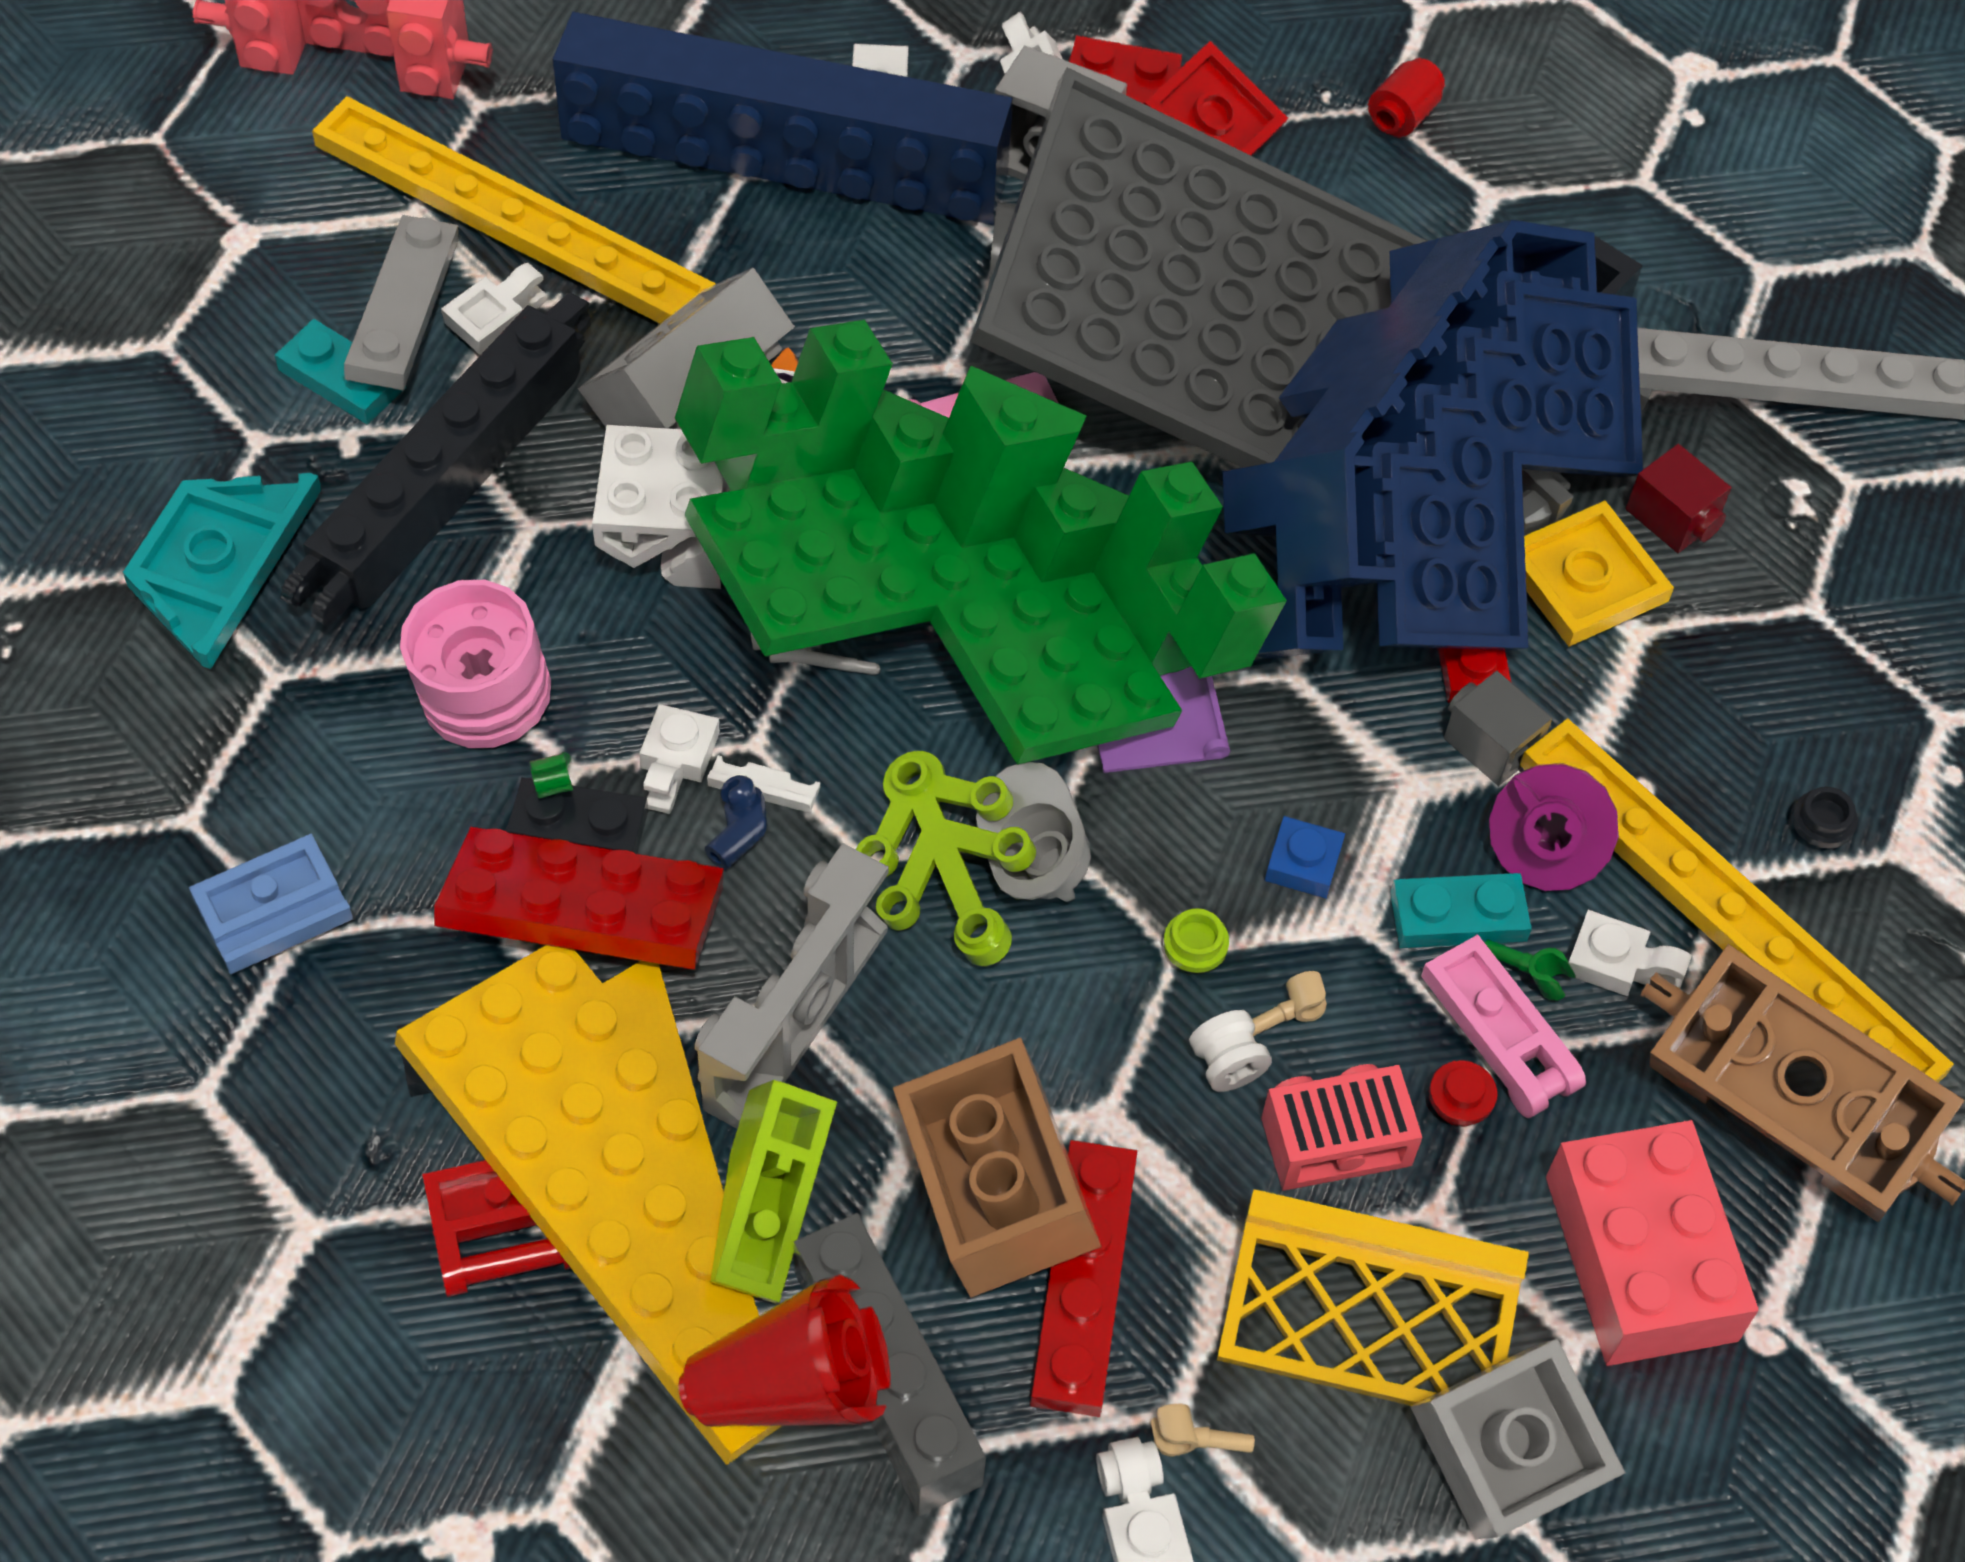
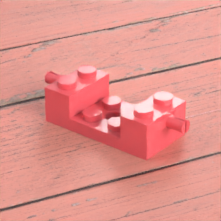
[193,0,493,99]

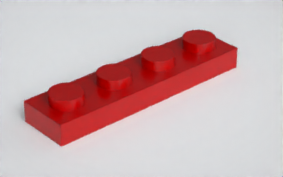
[1030,1140,1138,1417]

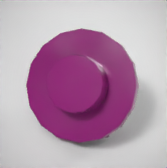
[1489,763,1619,891]

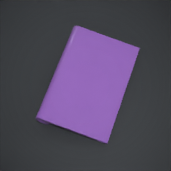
[1097,666,1230,773]

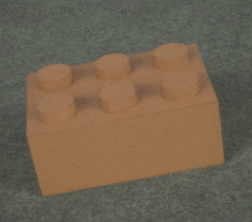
[893,1037,1102,1298]

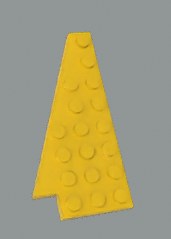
[395,945,782,1465]

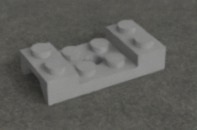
[695,843,889,1129]

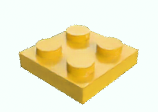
[1524,500,1674,647]

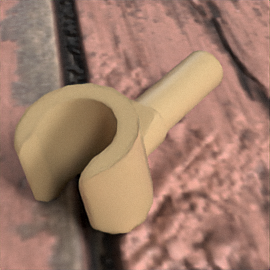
[1252,971,1327,1036]
[1151,1403,1254,1457]

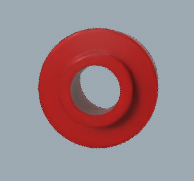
[1368,58,1445,137]

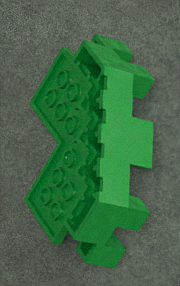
[675,319,1287,765]

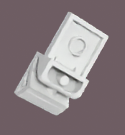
[592,425,731,589]

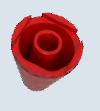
[678,1275,891,1427]

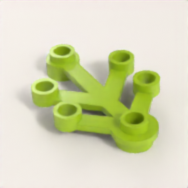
[856,751,1036,966]

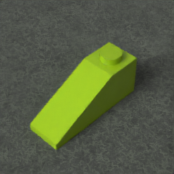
[710,1079,837,1303]

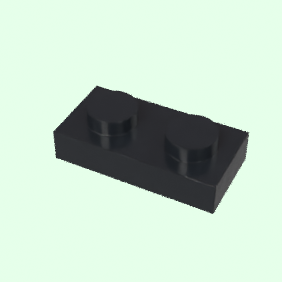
[506,777,648,854]

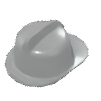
[976,762,1091,902]

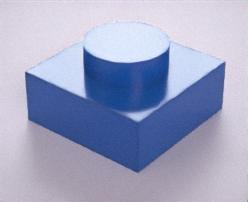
[1265,816,1345,899]

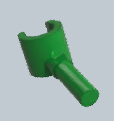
[529,752,573,798]
[1484,939,1576,1001]

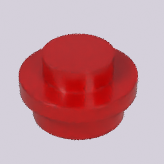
[1429,1060,1497,1126]

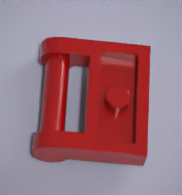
[422,1160,571,1297]

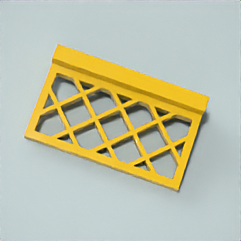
[1217,1189,1529,1406]

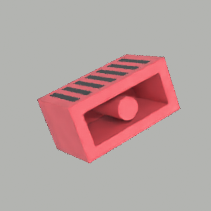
[1261,1064,1423,1191]

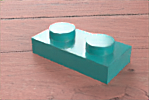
[274,319,406,425]
[1390,873,1532,948]

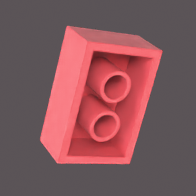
[1546,1120,1759,1366]

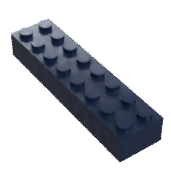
[552,11,1013,225]

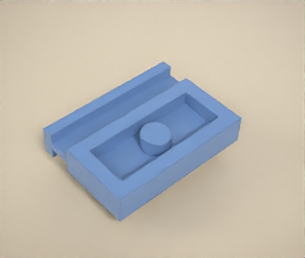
[189,834,353,975]

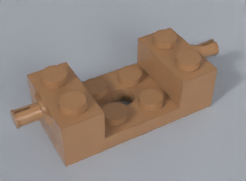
[1640,944,1965,1223]

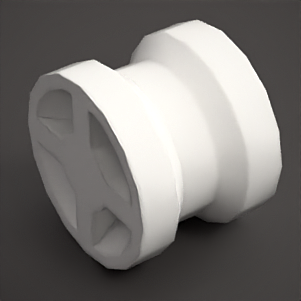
[1189,1010,1272,1092]

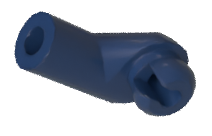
[704,775,768,871]

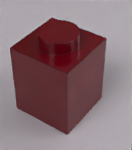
[1625,443,1732,554]

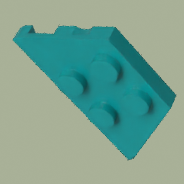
[123,473,321,669]

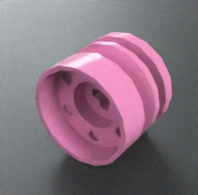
[400,580,551,748]

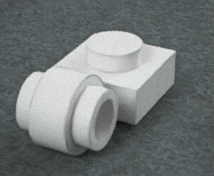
[1096,1437,1193,1562]

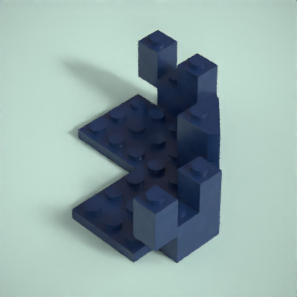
[1223,220,1643,658]

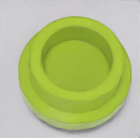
[1163,908,1229,973]

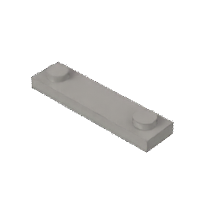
[344,215,458,390]

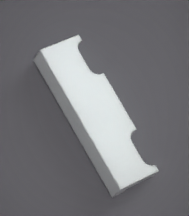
[707,755,820,813]

